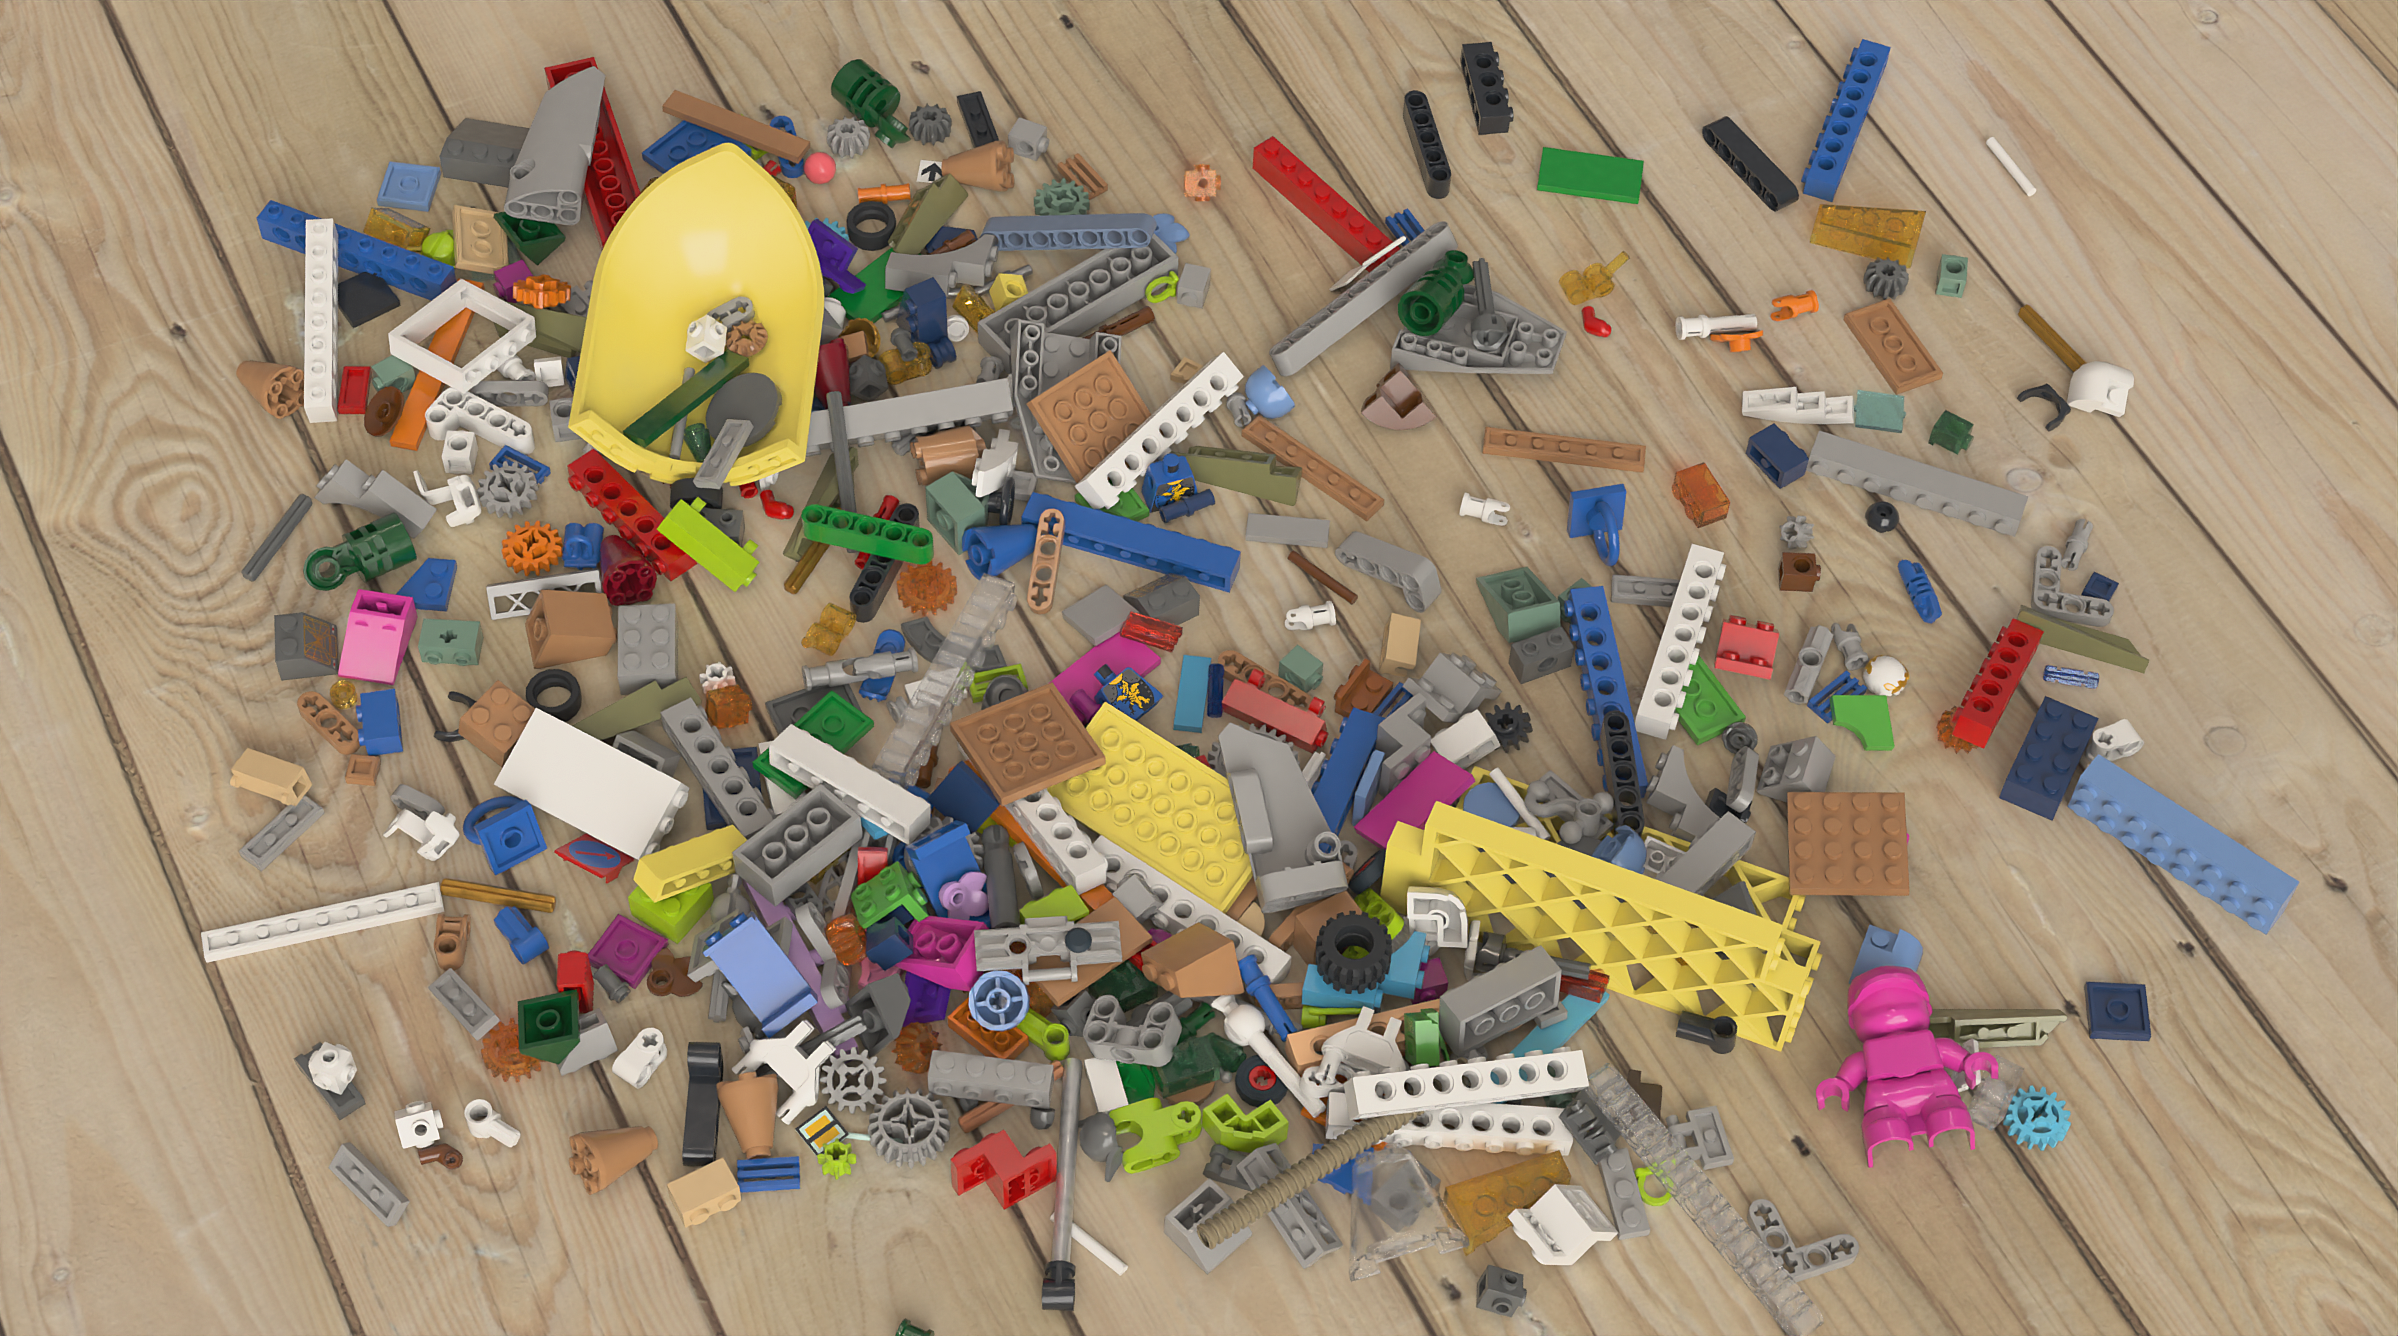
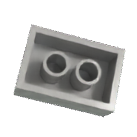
[618,603,678,695]

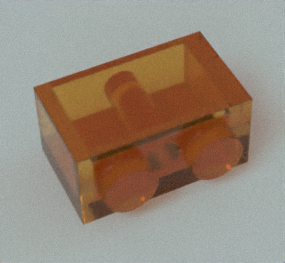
[1672,462,1730,528]

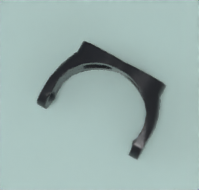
[2017,383,2071,431]
[434,691,477,742]

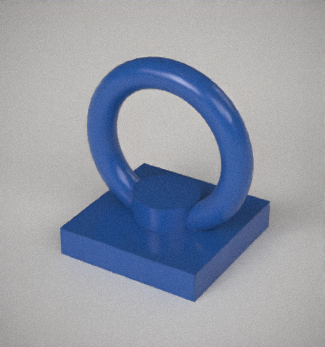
[1567,484,1626,567]
[463,796,548,876]

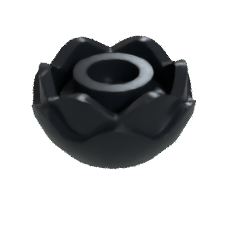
[1865,501,1900,533]

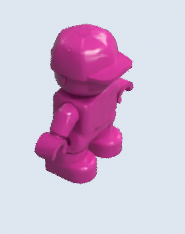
[1816,966,1998,1168]

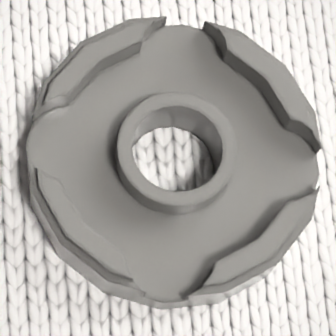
[1013,842,1044,900]

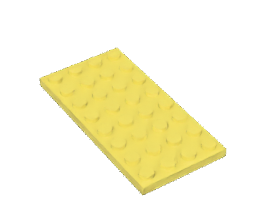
[1047,702,1253,914]

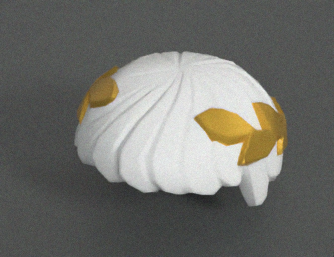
[1863,655,1909,696]

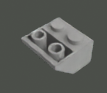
[1757,736,1836,802]
[1164,1178,1252,1274]

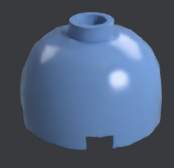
[1245,365,1295,419]
[1592,825,1647,874]
[968,970,1030,1031]

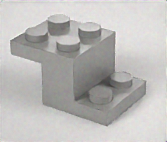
[1403,653,1502,723]
[1375,692,1431,798]
[687,909,793,983]

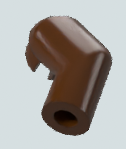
[418,1143,463,1169]

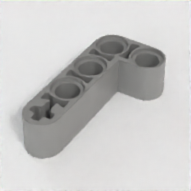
[1335,531,1441,613]

